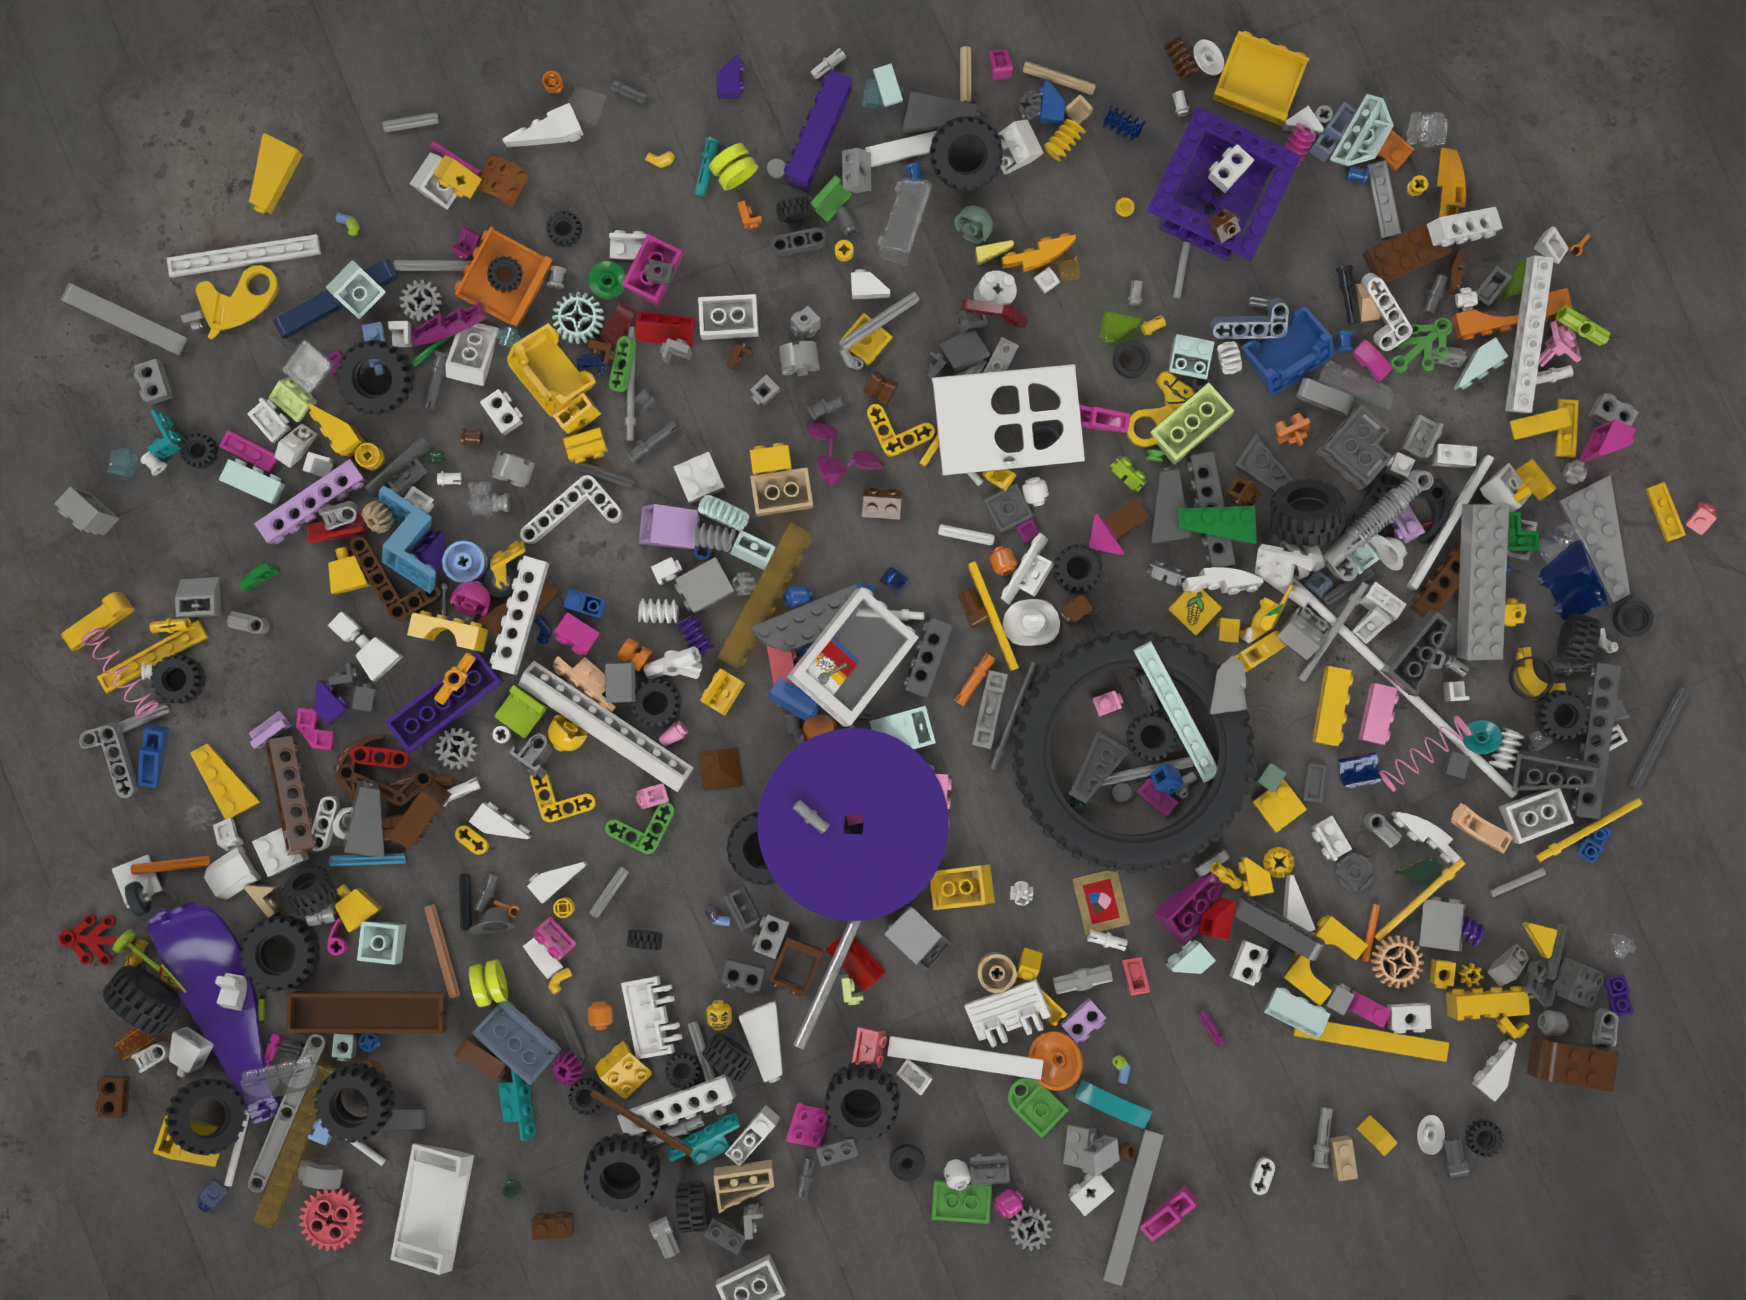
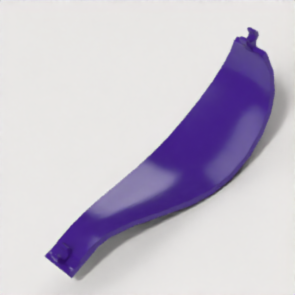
[146,901,283,1124]

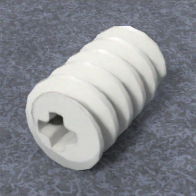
[638,598,679,624]
[1489,728,1525,770]

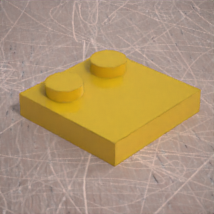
[1252,779,1307,833]

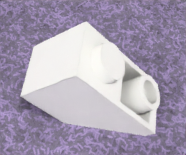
[274,424,317,468]

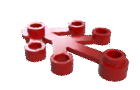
[58,914,134,966]

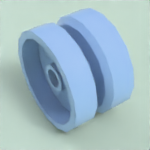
[442,541,489,583]

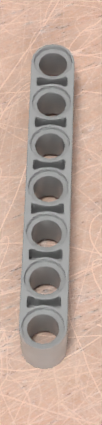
[60,283,188,356]

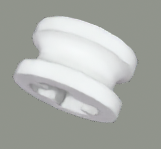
[141,663,153,680]
[492,726,511,743]

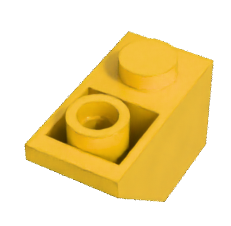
[1238,857,1274,896]
[1011,947,1043,987]

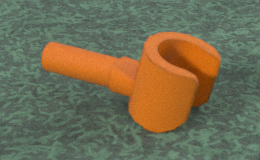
[1569,234,1591,257]
[494,900,520,918]

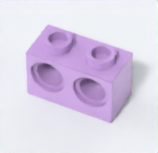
[1060,998,1106,1043]

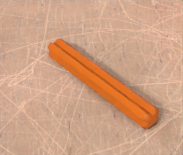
[130,856,210,875]

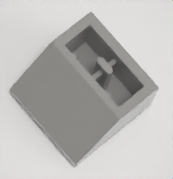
[175,577,222,618]
[1277,605,1331,660]

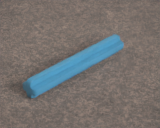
[329,853,406,866]

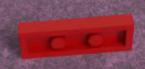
[636,311,696,347]
[306,514,369,544]
[826,932,886,991]

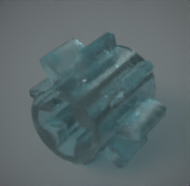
[496,326,522,349]

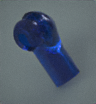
[534,616,552,645]

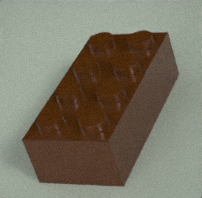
[1362,217,1453,285]

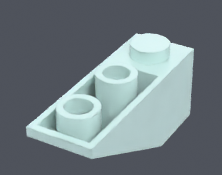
[1454,337,1508,390]

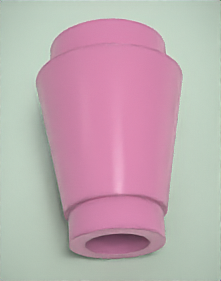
[659,721,688,747]

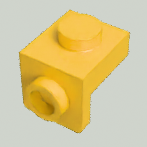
[982,469,1016,491]
[1494,1014,1529,1039]

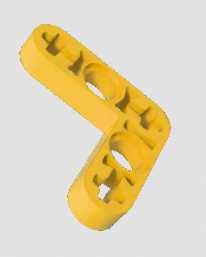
[867,404,935,457]
[530,769,596,822]

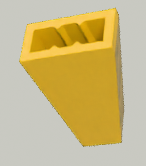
[249,133,303,215]

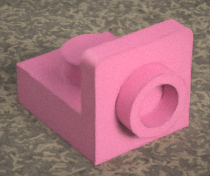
[1092,690,1123,717]
[636,783,669,809]

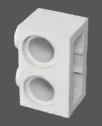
[1208,144,1254,193]
[480,389,523,436]
[1431,444,1477,469]
[1229,940,1269,986]

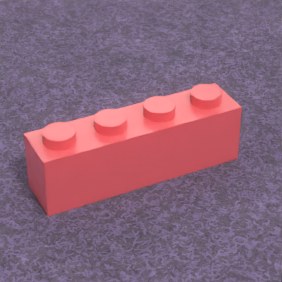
[767,646,799,707]

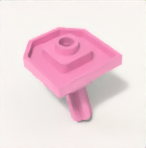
[1539,320,1581,367]

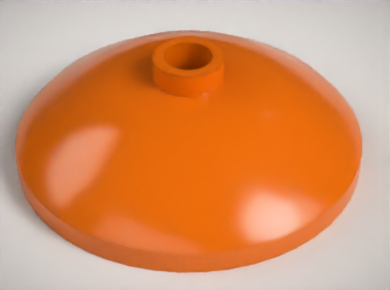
[1028,1031,1083,1091]

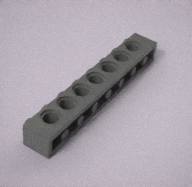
[1571,662,1622,819]

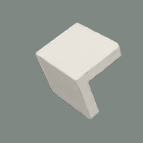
[388,321,412,348]
[303,452,335,477]
[1443,681,1470,702]

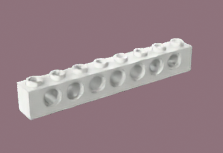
[1505,255,1554,413]

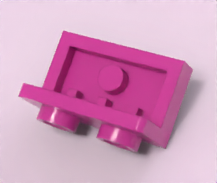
[532,916,576,961]

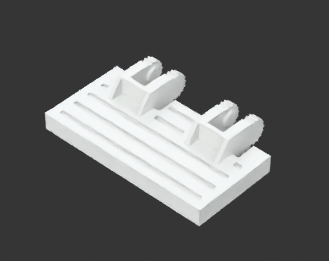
[621,976,682,1059]
[965,979,1051,1047]

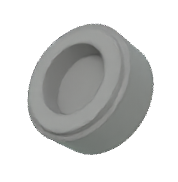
[767,158,785,179]

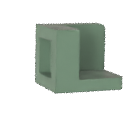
[1254,763,1287,792]

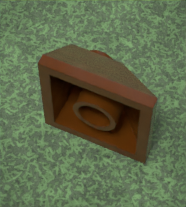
[698,747,743,790]

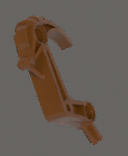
[333,735,454,806]

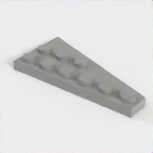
[1558,475,1630,603]

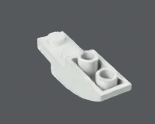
[1182,567,1263,595]
[1391,811,1462,863]

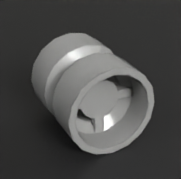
[305,899,339,927]

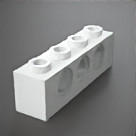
[1427,207,1503,247]

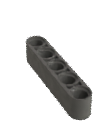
[1234,895,1325,961]

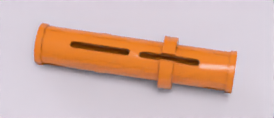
[954,653,996,707]

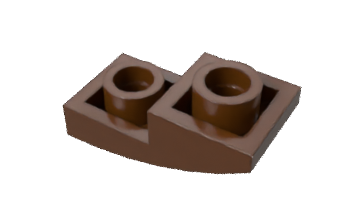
[1446,250,1466,294]

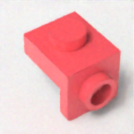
[1685,502,1717,535]

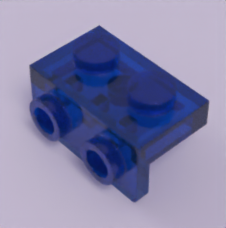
[1338,753,1382,788]

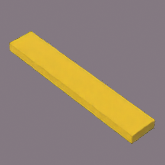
[968,561,1019,671]
[97,620,209,693]

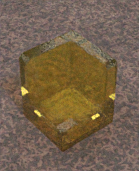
[1057,256,1081,282]

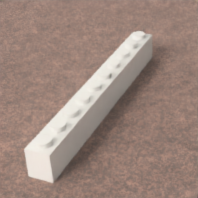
[518,661,693,792]

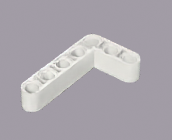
[520,475,623,544]

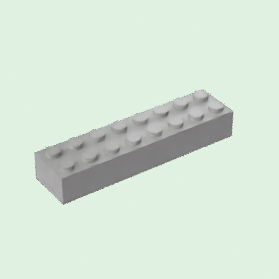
[1456,504,1509,660]

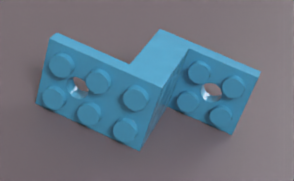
[378,485,436,594]

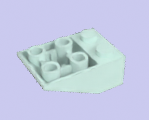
[870,706,936,749]

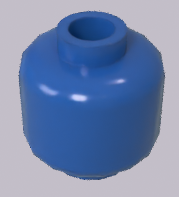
[783,584,813,610]

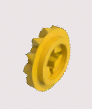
[1263,847,1295,878]

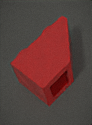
[1199,898,1236,940]

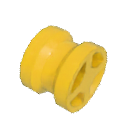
[835,240,854,262]

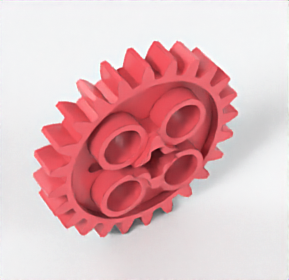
[299,1188,364,1251]

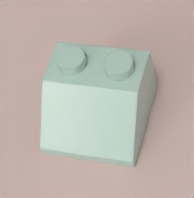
[326,260,385,319]
[357,921,406,965]

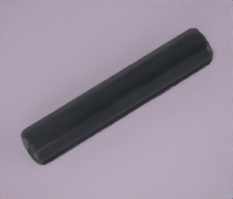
[459,873,472,931]

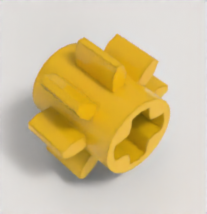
[1457,963,1484,987]

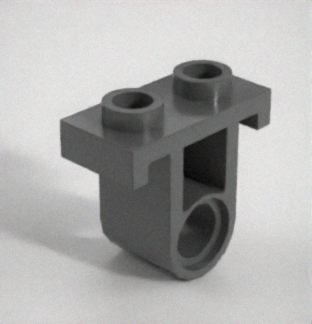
[508,734,553,779]

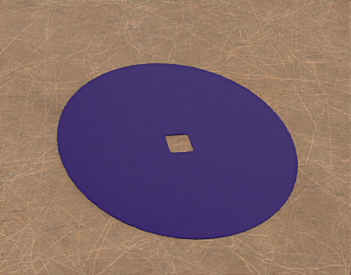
[758,728,949,921]

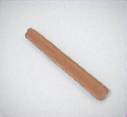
[424,904,460,998]

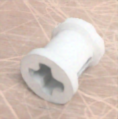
[140,452,167,476]

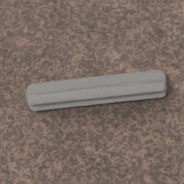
[383,112,439,132]
[589,867,629,918]

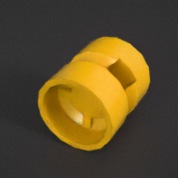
[355,443,386,471]

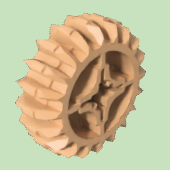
[1370,935,1424,988]

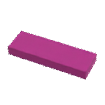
[219,430,278,473]

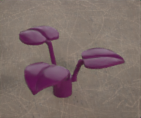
[807,422,885,485]

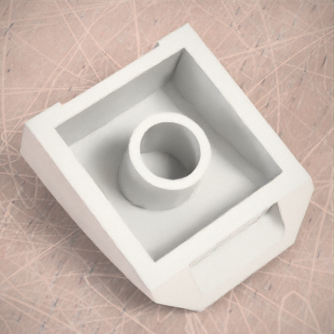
[204,846,261,900]

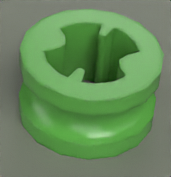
[1146,450,1164,462]

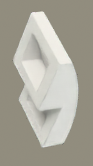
[523,938,563,979]

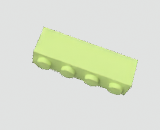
[1150,383,1234,465]

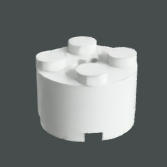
[974,271,1017,305]

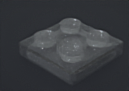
[282,340,335,394]

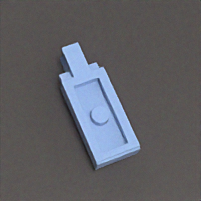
[362,322,386,377]

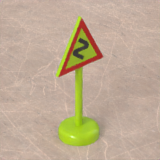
[112,929,186,993]

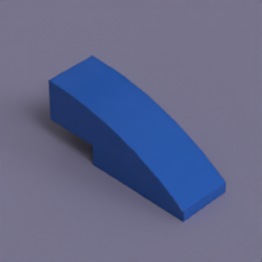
[137,724,168,789]

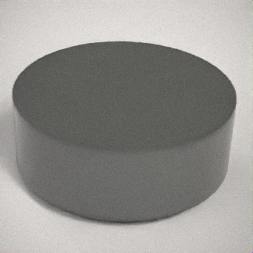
[1111,782,1131,802]

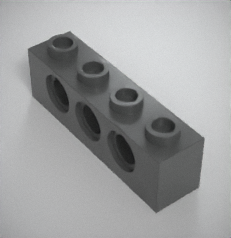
[903,618,953,698]

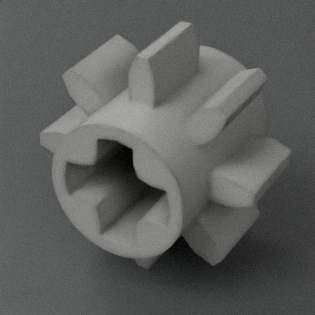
[1563,460,1588,485]
[732,572,756,596]

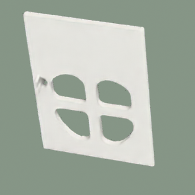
[932,364,1085,475]

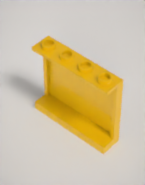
[1211,31,1310,127]

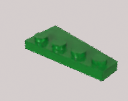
[1177,506,1257,545]

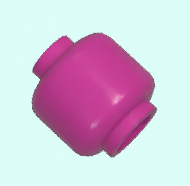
[994,1189,1024,1219]

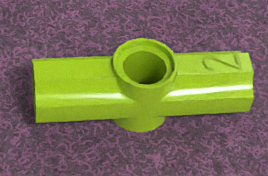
[1556,305,1610,346]

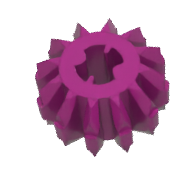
[550,1051,585,1086]

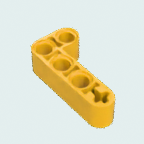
[61,592,135,651]

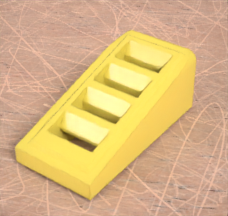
[975,240,1014,265]

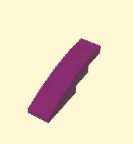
[411,301,486,346]

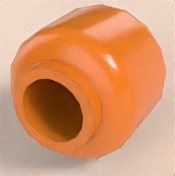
[989,546,1017,576]
[587,1001,613,1030]

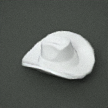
[1002,599,1060,646]

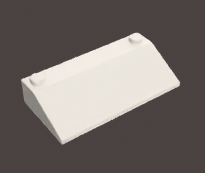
[390,1143,474,1275]

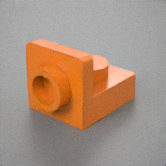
[737,200,763,230]

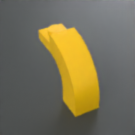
[1514,647,1566,702]

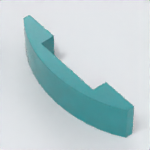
[1074,1079,1153,1129]

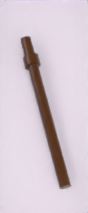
[590,1089,693,1156]

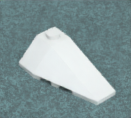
[503,103,584,147]

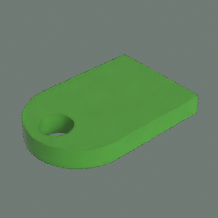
[1008,1077,1069,1138]

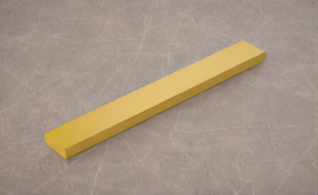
[1293,1021,1449,1062]

